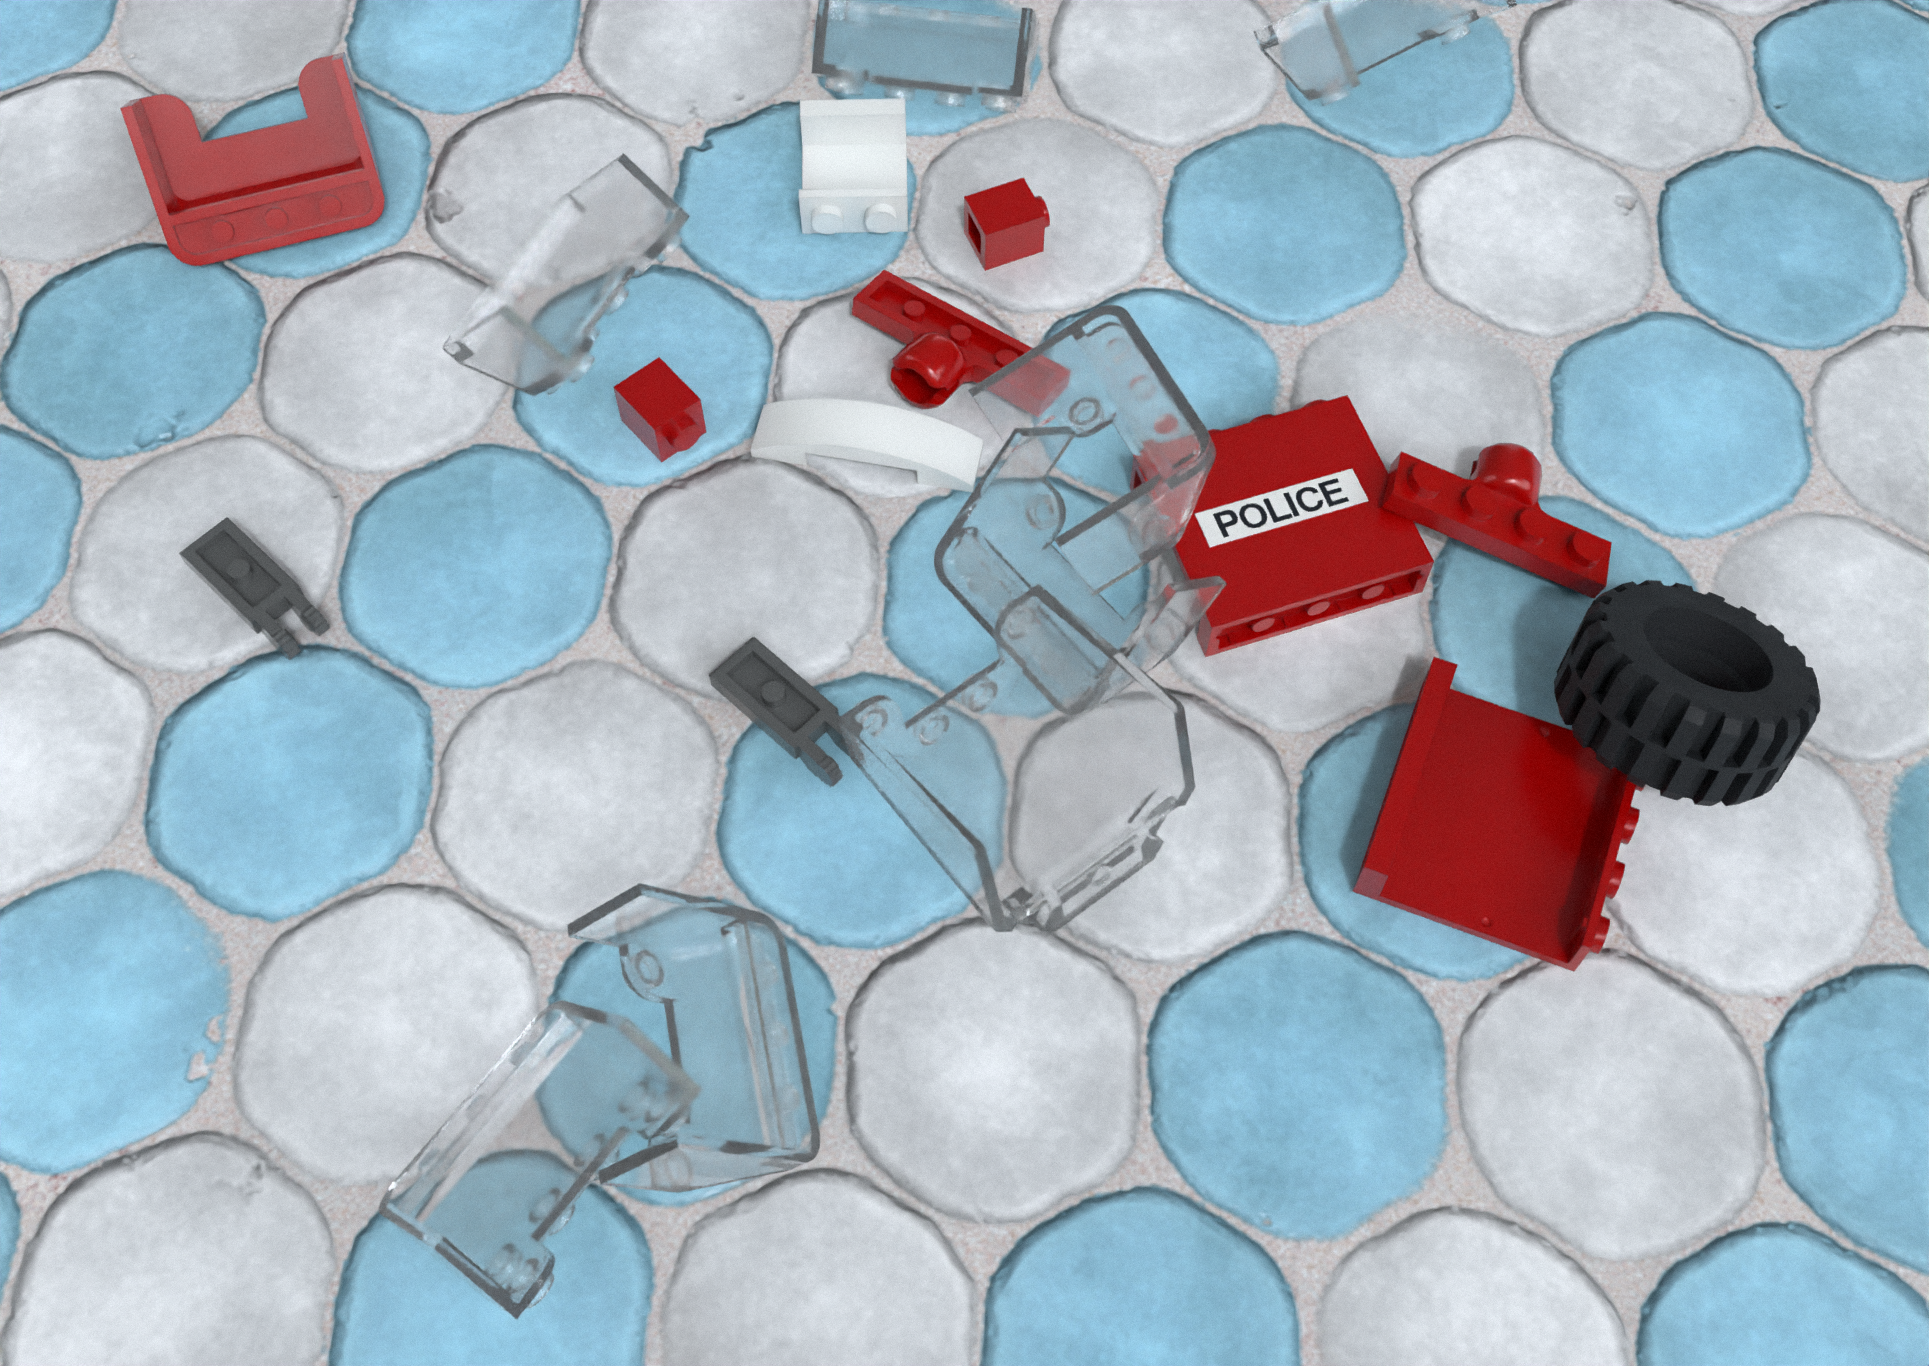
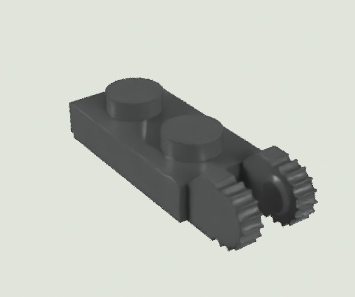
[179,517,330,660]
[709,637,870,787]

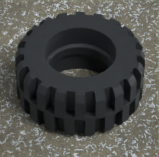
[1554,580,1821,806]

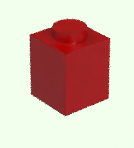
[964,177,1050,271]
[613,357,706,463]

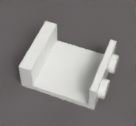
[799,98,908,234]

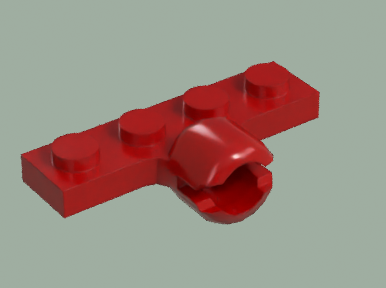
[852,270,1069,414]
[1382,443,1612,599]

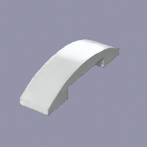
[750,398,984,493]

